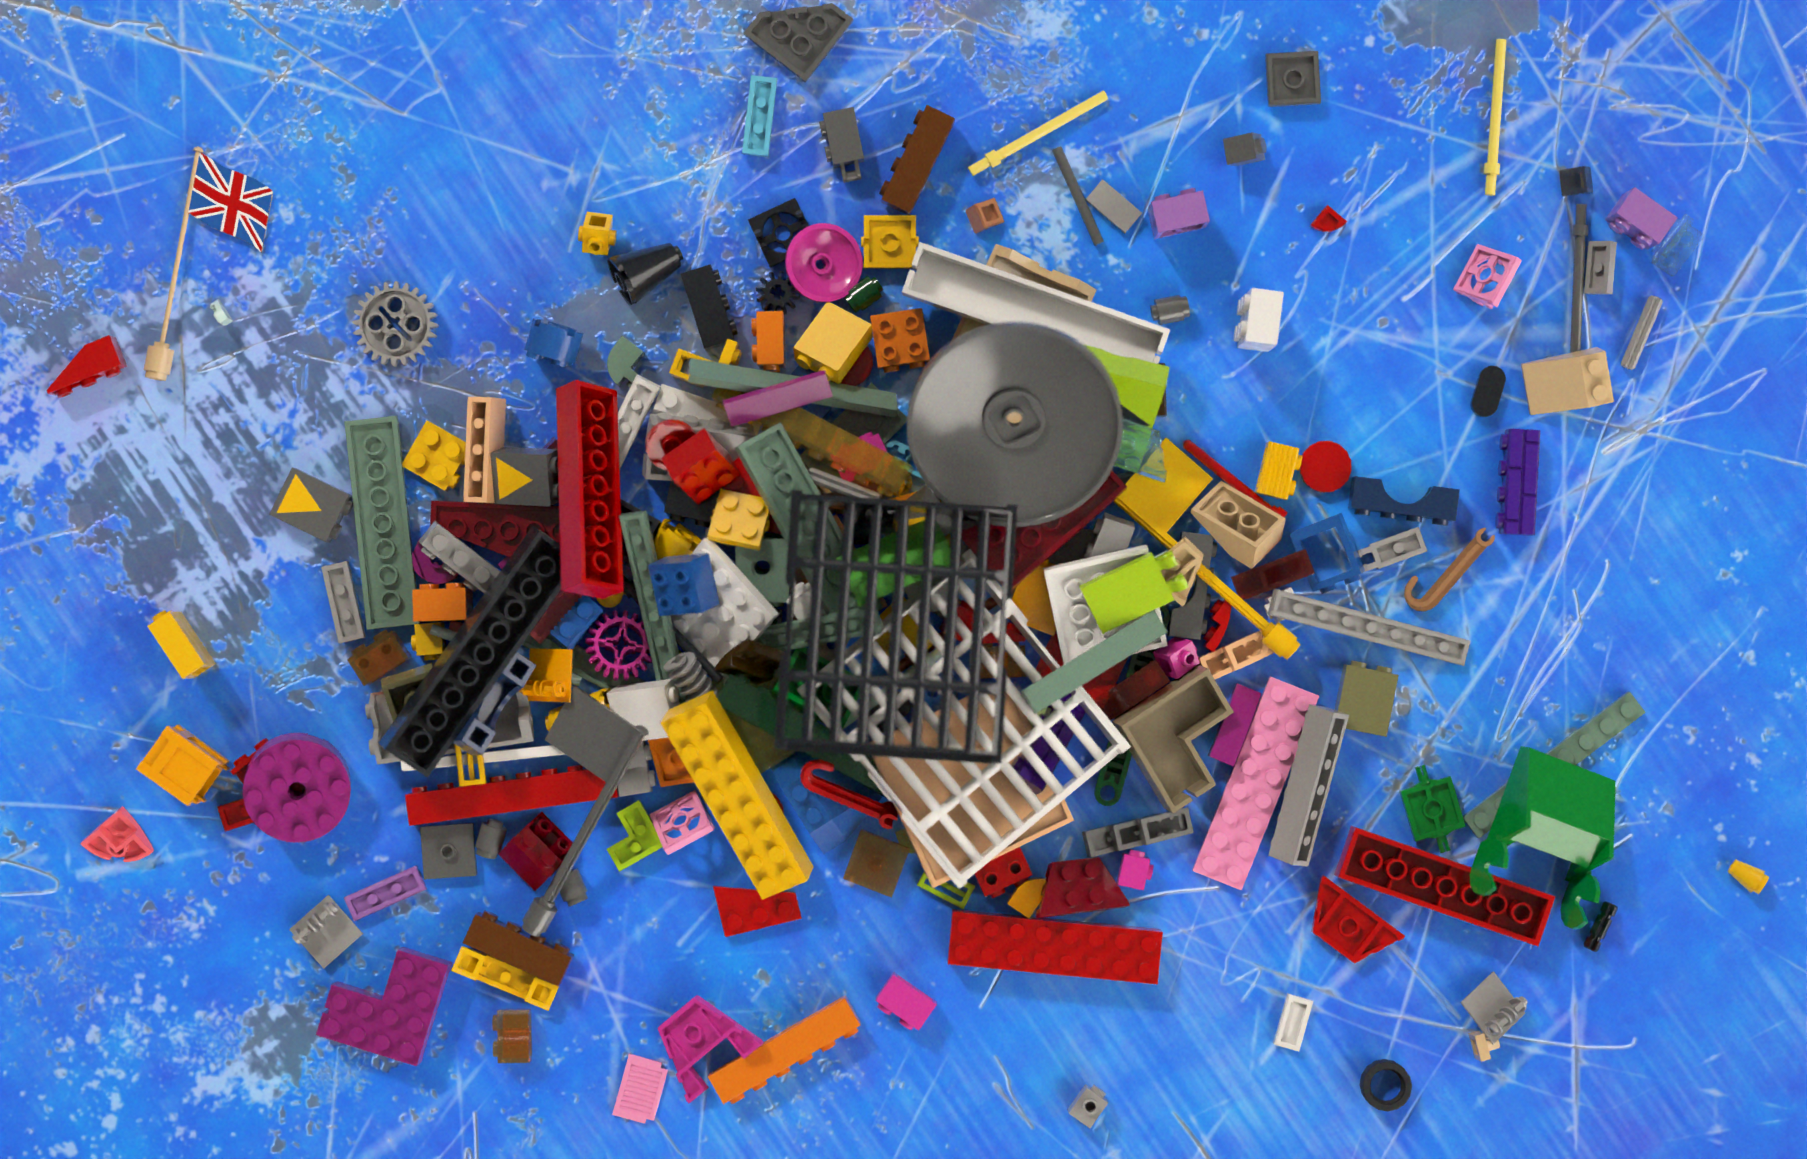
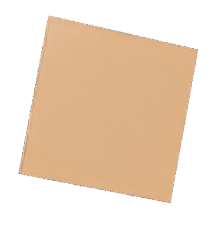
[869,677,1074,888]

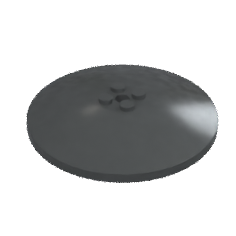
[907,322,1123,527]

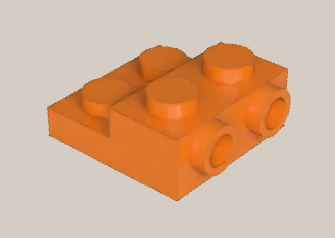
[648,737,694,787]

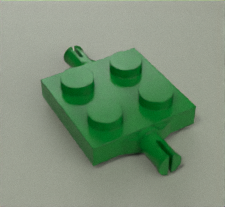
[1399,764,1466,853]

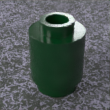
[844,276,884,313]

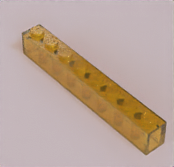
[711,387,914,498]

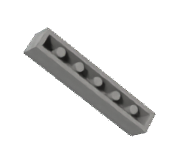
[1268,704,1349,866]

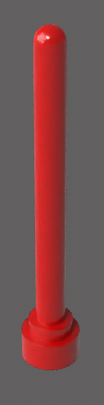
[1183,440,1288,517]

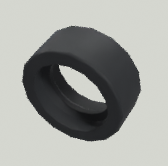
[1360,1059,1412,1112]

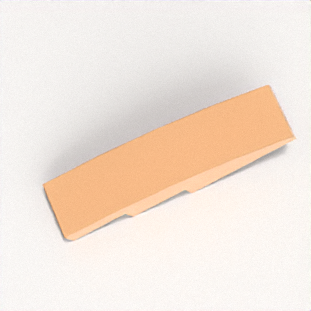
[1174,630,1274,679]

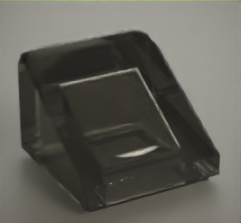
[1559,166,1593,196]

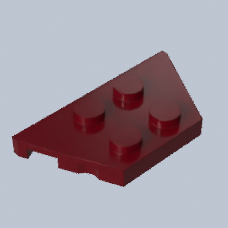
[1035,857,1130,918]

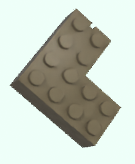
[1112,665,1234,814]

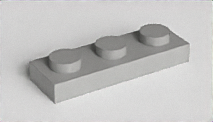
[321,561,366,643]

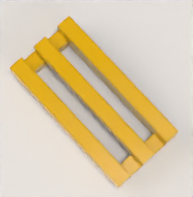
[455,745,486,786]

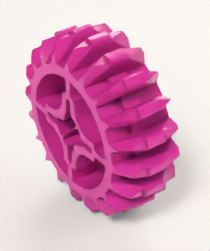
[585,610,652,681]

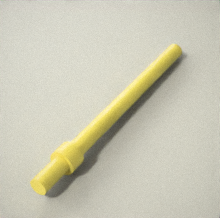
[1484,39,1507,196]
[968,90,1108,176]

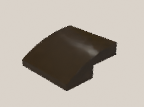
[715,639,785,685]

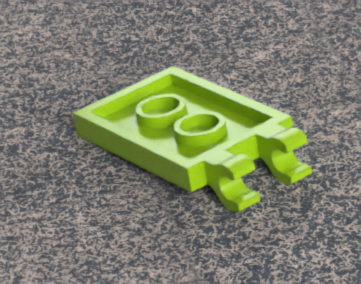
[1080,550,1189,634]

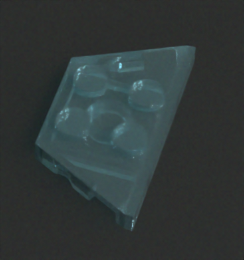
[1114,419,1167,482]

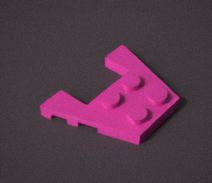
[658,995,764,1104]

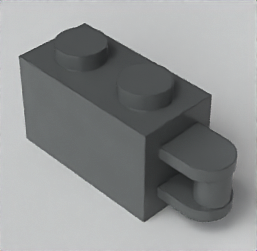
[819,107,864,183]

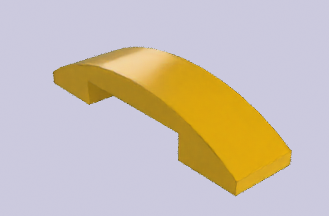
[451,946,559,1011]

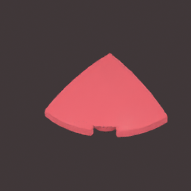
[80,806,154,862]

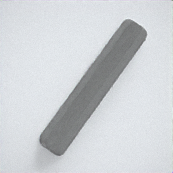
[1621,295,1663,370]
[808,468,882,499]

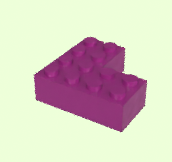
[316,947,452,1066]

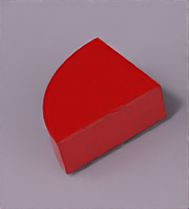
[1310,205,1347,232]

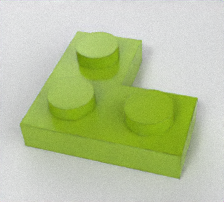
[607,800,663,872]

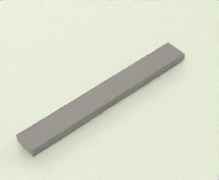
[1267,589,1470,666]

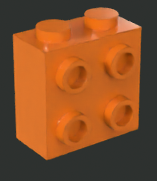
[870,308,930,373]
[751,311,786,373]

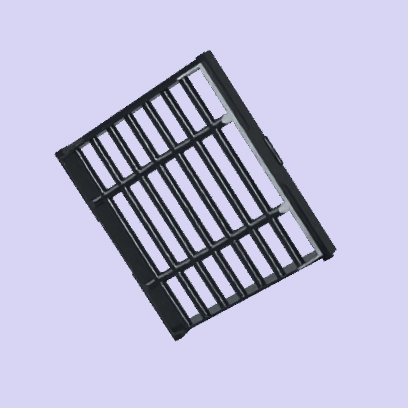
[774,490,1018,764]

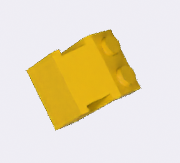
[669,339,742,388]

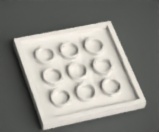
[670,537,779,679]
[1043,545,1168,665]

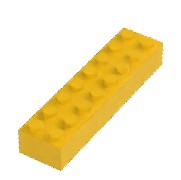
[660,690,814,900]

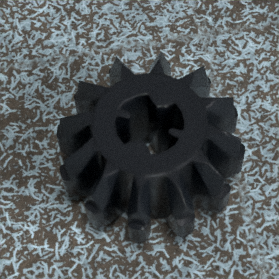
[756,271,800,315]

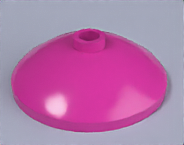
[785,223,863,302]

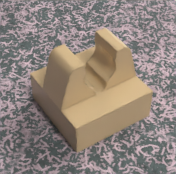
[1468,1031,1500,1062]

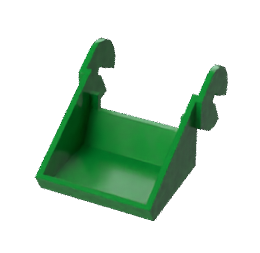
[1470,746,1616,930]

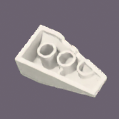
[652,384,763,435]

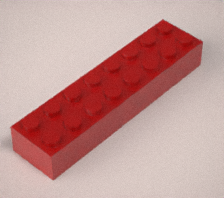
[556,380,623,599]
[1334,826,1555,946]
[947,909,1163,985]

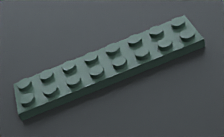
[344,416,421,630]
[735,422,883,614]

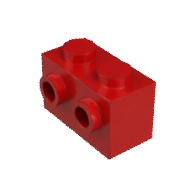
[975,847,1033,898]

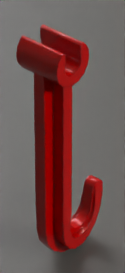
[800,760,898,829]

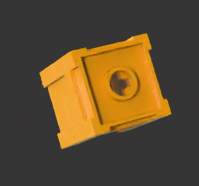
[136,724,230,806]

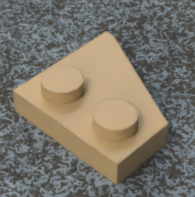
[1161,537,1204,606]

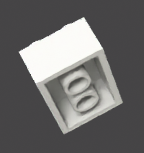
[1233,288,1284,352]

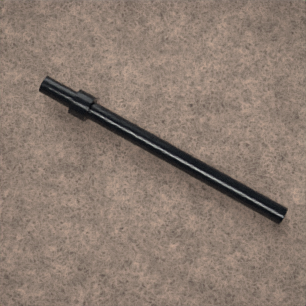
[623,575,724,684]

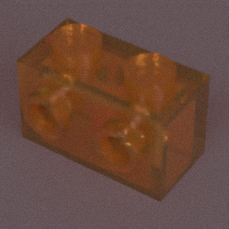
[347,630,412,686]

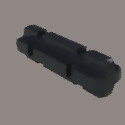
[1584,901,1618,952]

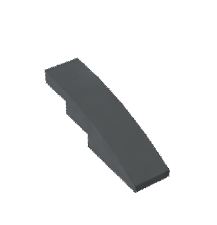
[1082,807,1194,857]

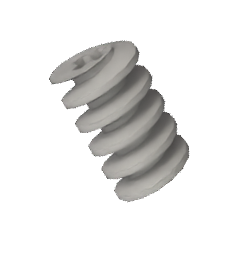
[663,652,718,702]

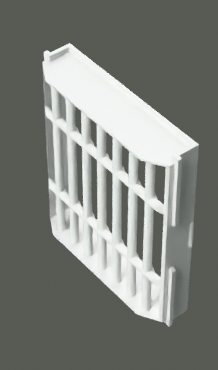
[797,549,1131,889]

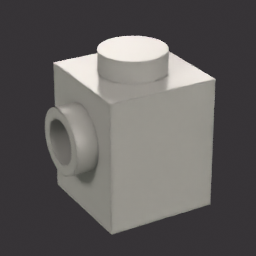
[1067,1084,1108,1128]

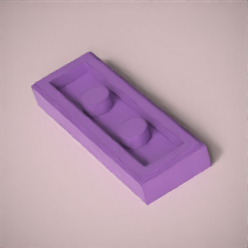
[344,865,427,921]

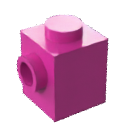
[1153,637,1200,679]
[1116,849,1154,890]

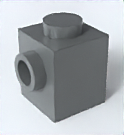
[1223,132,1267,166]

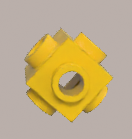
[578,212,617,256]

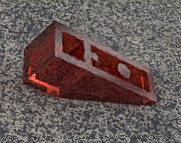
[1094,659,1170,720]

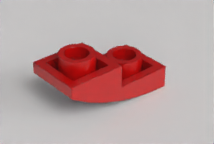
[1203,599,1232,652]

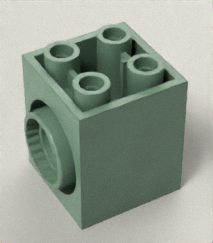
[736,533,790,607]

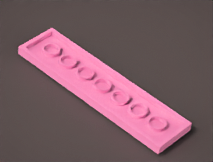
[1192,676,1319,890]

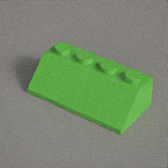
[836,520,950,607]

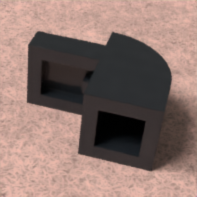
[853,508,898,544]

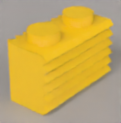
[1255,441,1302,500]

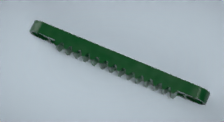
[1094,605,1170,806]

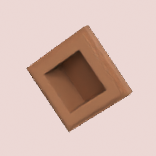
[966,198,1005,233]

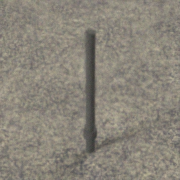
[1570,204,1589,353]

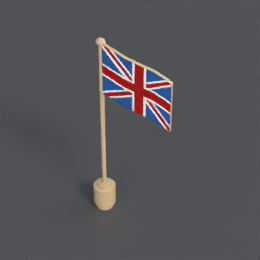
[144,146,273,381]

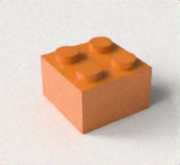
[412,583,473,622]

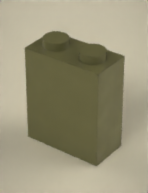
[1335,660,1399,737]

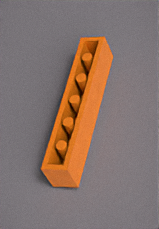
[708,995,861,1104]

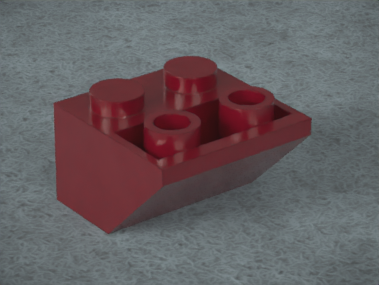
[498,812,573,891]

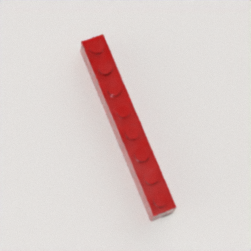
[405,765,619,826]

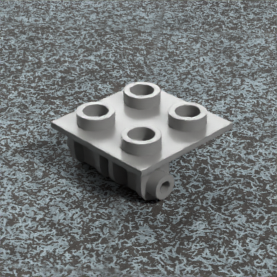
[289,895,363,969]
[1460,971,1528,1045]

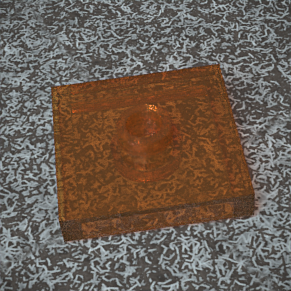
[843,829,910,898]

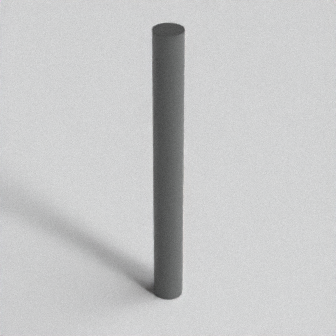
[1052,147,1104,246]

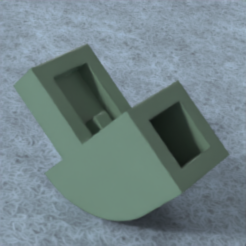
[607,336,645,387]

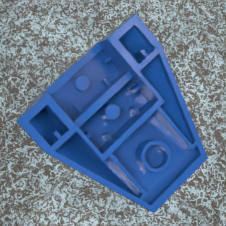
[769,733,884,854]

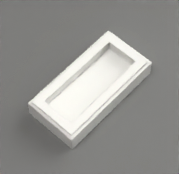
[1273,993,1313,1052]

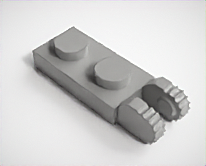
[1357,527,1427,572]

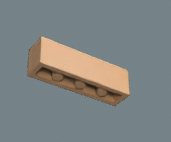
[463,397,506,503]

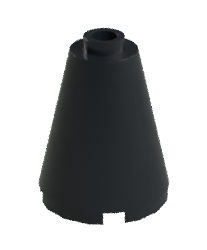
[607,243,683,305]

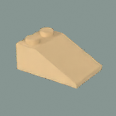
[1521,347,1614,415]
[1191,481,1286,569]

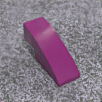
[1207,683,1261,767]

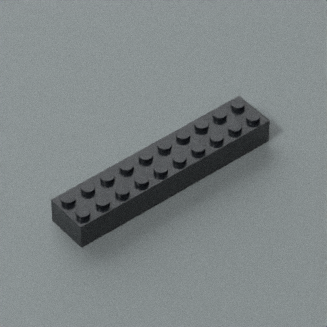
[379,526,561,778]

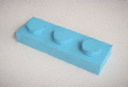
[742,75,777,157]

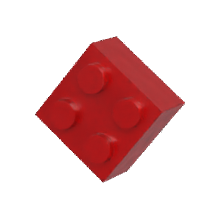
[661,428,740,504]

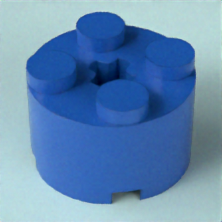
[525,318,584,367]

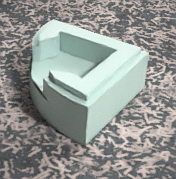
[210,299,233,326]

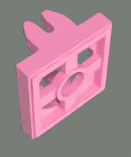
[1453,244,1521,310]
[649,790,715,855]

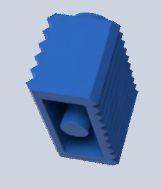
[550,595,603,649]

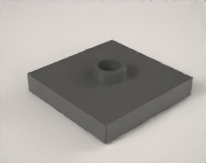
[1265,51,1321,107]
[420,823,477,879]

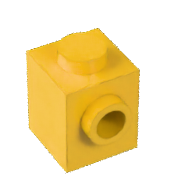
[411,622,446,660]

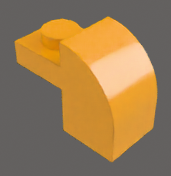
[1006,877,1063,918]

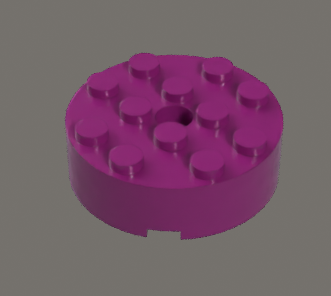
[243,733,351,843]

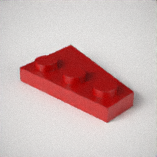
[713,885,802,937]

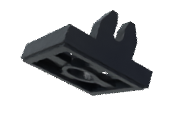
[748,198,809,268]

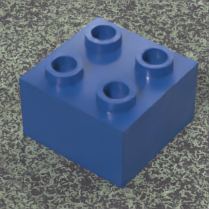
[648,553,720,616]

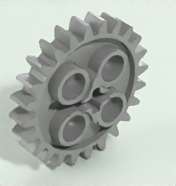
[352,281,439,367]

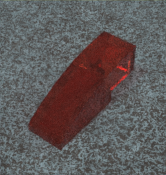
[1230,549,1315,600]

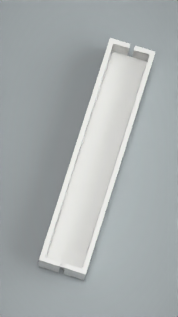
[902,242,1170,364]

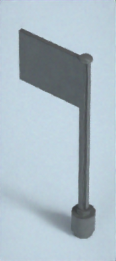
[522,686,648,937]

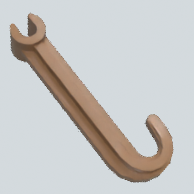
[1404,528,1495,612]

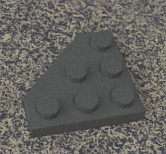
[744,3,854,82]

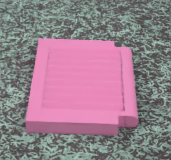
[612,1053,668,1124]

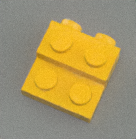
[402,420,466,492]

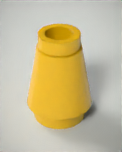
[1727,859,1769,894]

